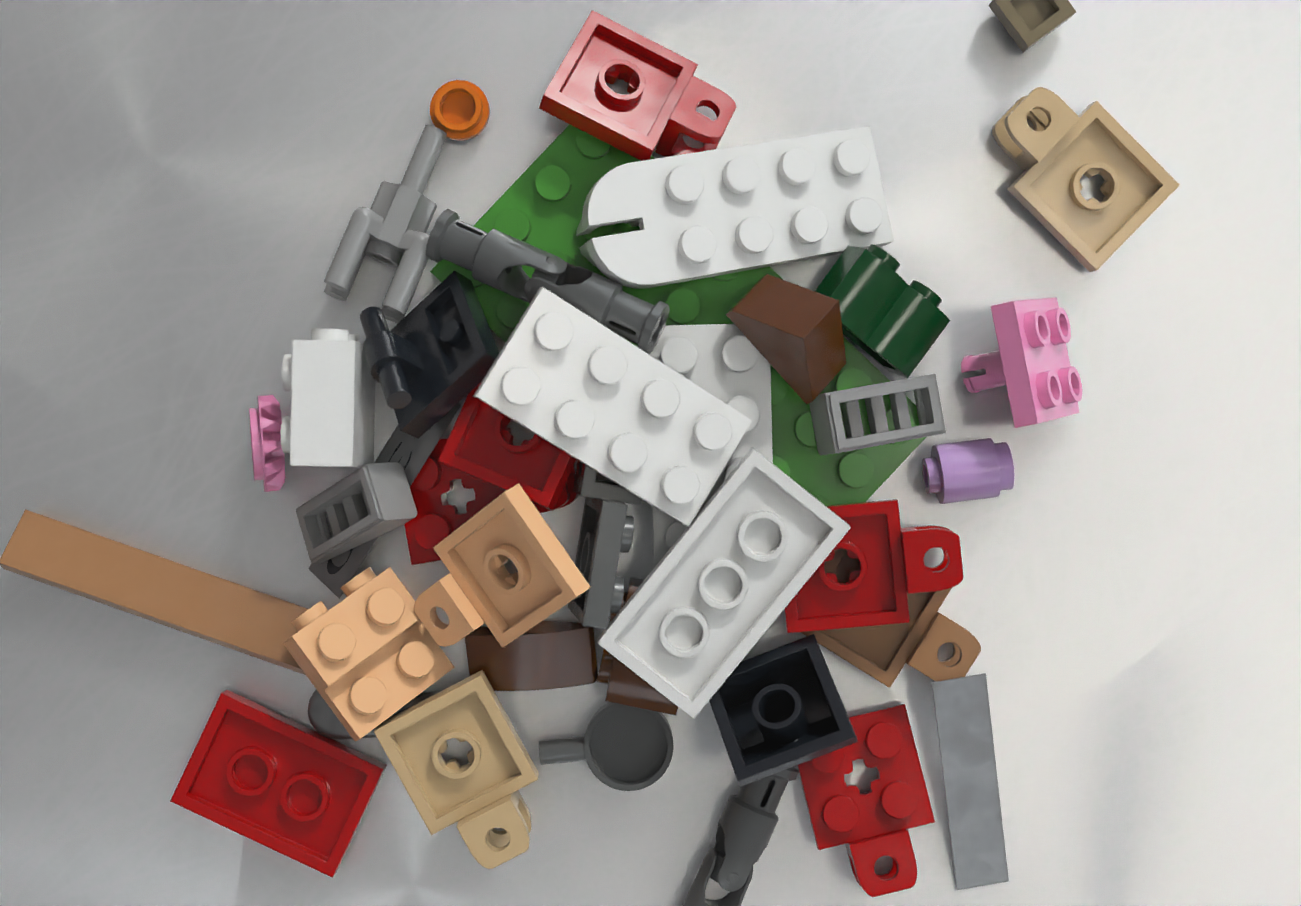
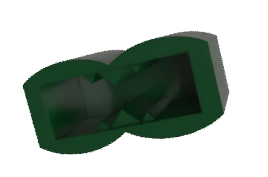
[815,244,950,378]

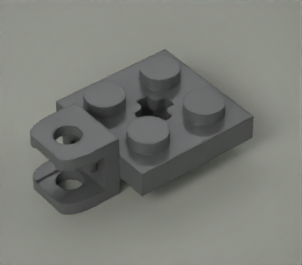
[568,460,642,629]

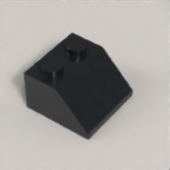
[709,634,858,787]

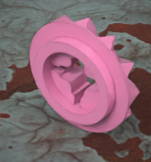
[249,395,286,492]

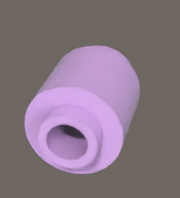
[922,438,1014,504]

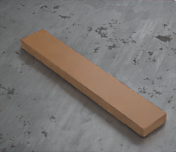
[0,509,308,675]

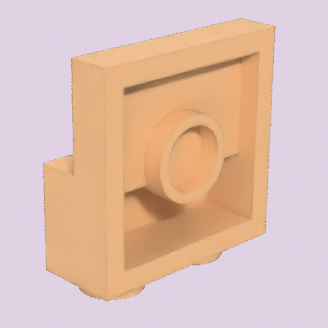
[284,567,455,742]

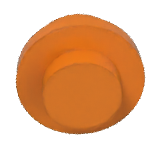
[430,80,490,141]

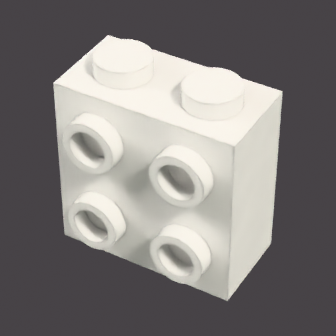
[281,328,375,467]

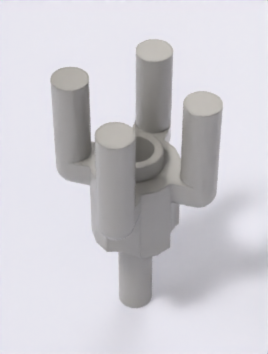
[324,125,447,324]

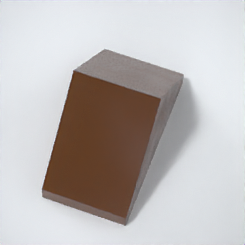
[726,274,847,404]

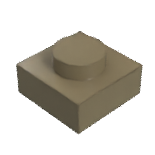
[988,0,1076,53]

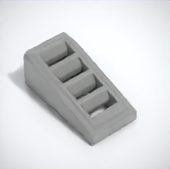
[809,374,946,455]
[296,462,417,564]

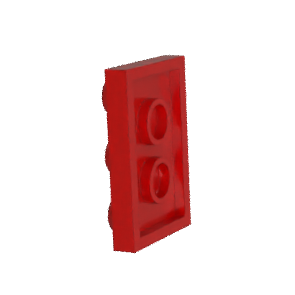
[170,690,387,878]

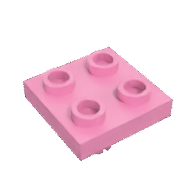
[961,297,1082,428]

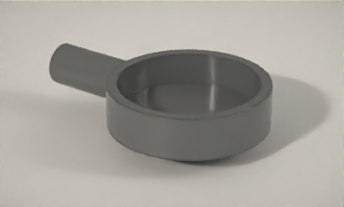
[539,702,673,791]

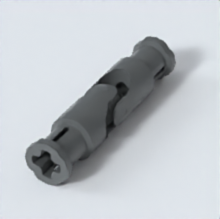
[426,209,670,354]
[683,767,799,906]

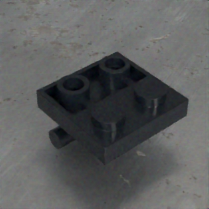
[360,270,499,439]

